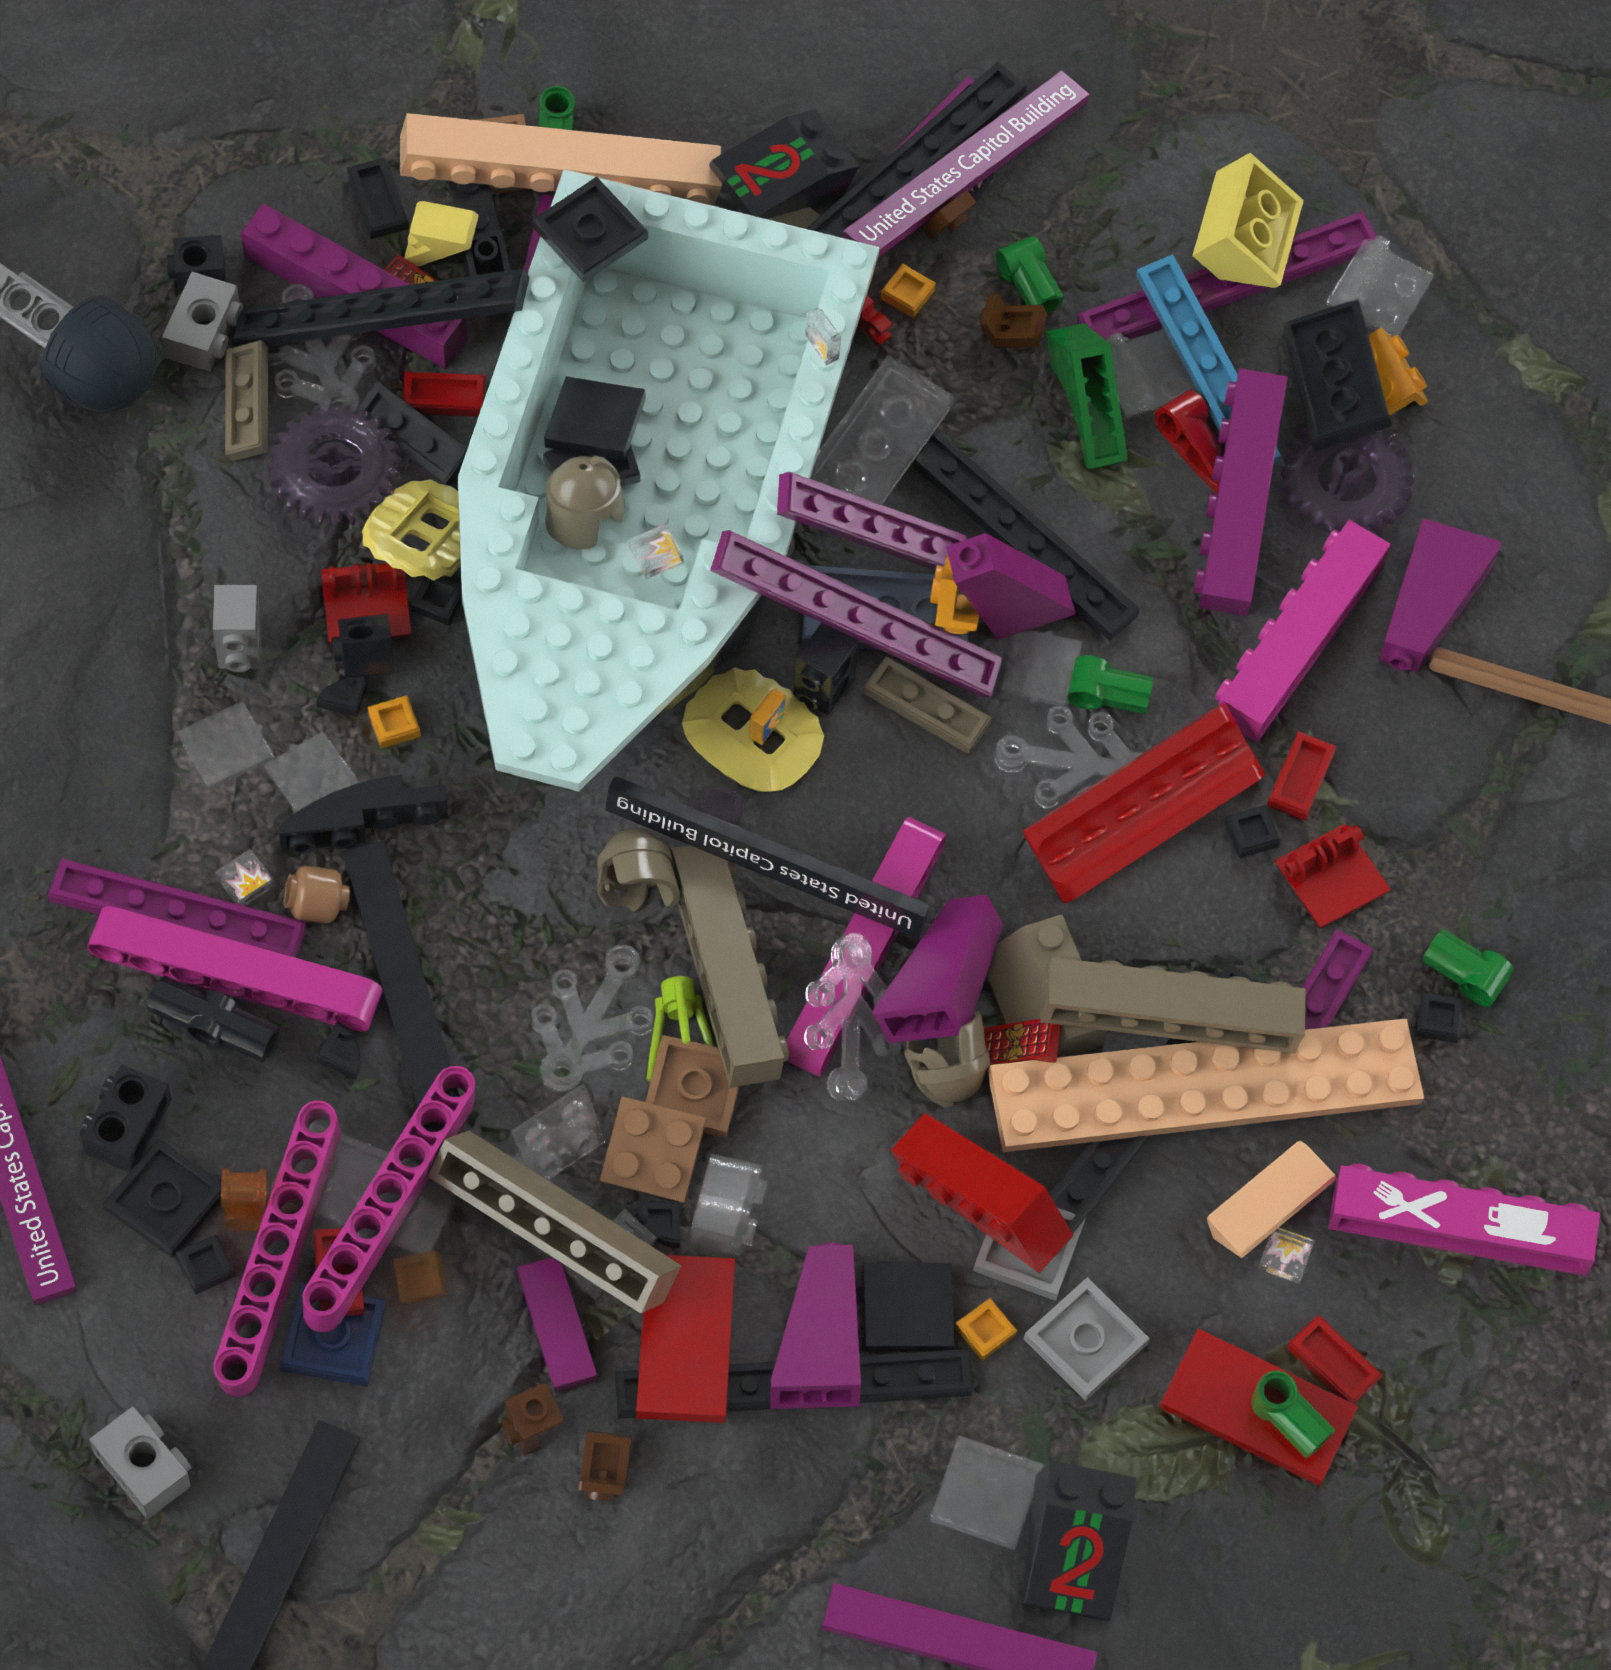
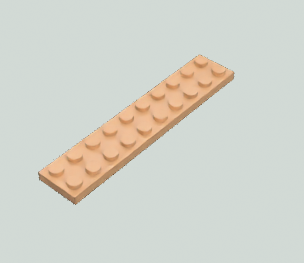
[987,1018,1424,1152]

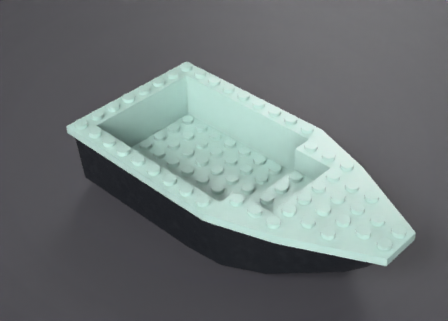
[458,169,879,792]

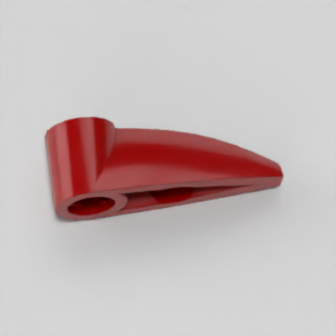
[1155,390,1224,493]

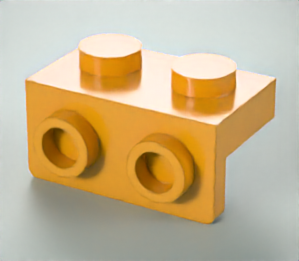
[1369,327,1428,415]
[930,553,979,634]

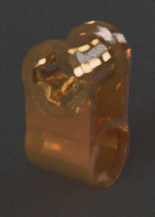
[221,1168,267,1232]

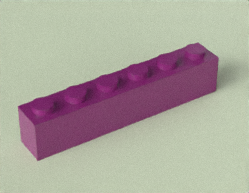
[241,204,467,369]
[1193,368,1287,616]

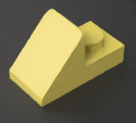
[404,201,479,267]

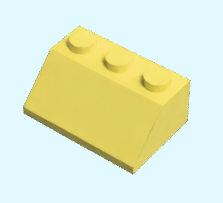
[1192,153,1304,288]

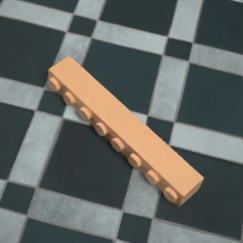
[400,113,722,206]

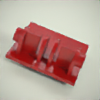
[321,562,411,644]
[1274,824,1391,929]

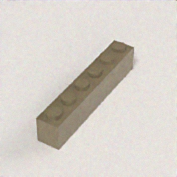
[671,845,789,1088]
[1040,955,1306,1053]
[428,1130,682,1314]

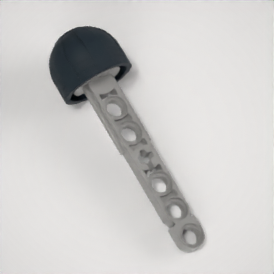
[0,263,157,412]

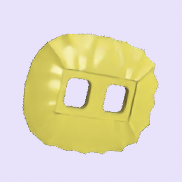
[361,479,461,581]
[682,668,824,792]

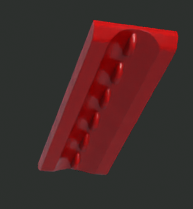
[1022,702,1265,904]

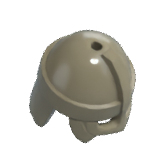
[545,456,625,549]
[597,828,680,913]
[904,1011,990,1108]

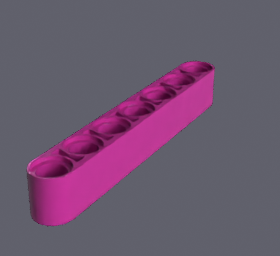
[786,817,947,1077]
[87,906,383,1032]
[302,1066,475,1332]
[213,1101,341,1397]

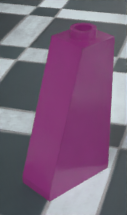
[1379,518,1502,672]
[946,533,1075,640]
[872,895,1003,1043]
[770,1242,861,1409]

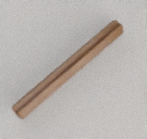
[1429,647,1611,725]

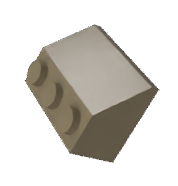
[986,914,1107,1058]

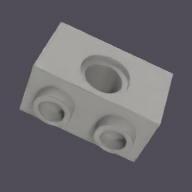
[162,272,243,372]
[213,585,262,672]
[89,1406,191,1520]

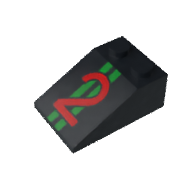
[709,109,859,219]
[1022,1461,1137,1621]

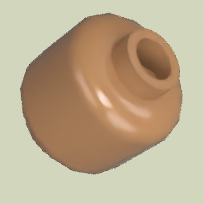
[284,865,349,924]

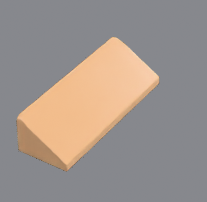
[1207,1141,1336,1258]

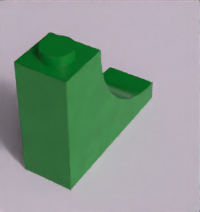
[1046,323,1128,469]

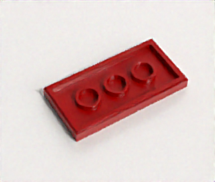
[636,1255,735,1423]
[1159,1328,1358,1486]

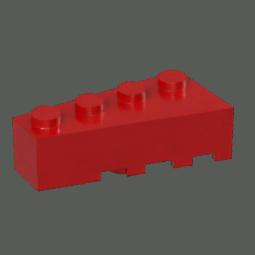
[891,1113,1074,1274]

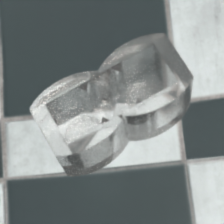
[690,1153,769,1256]

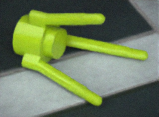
[646,976,715,1082]

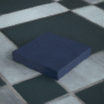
[280,1283,387,1387]

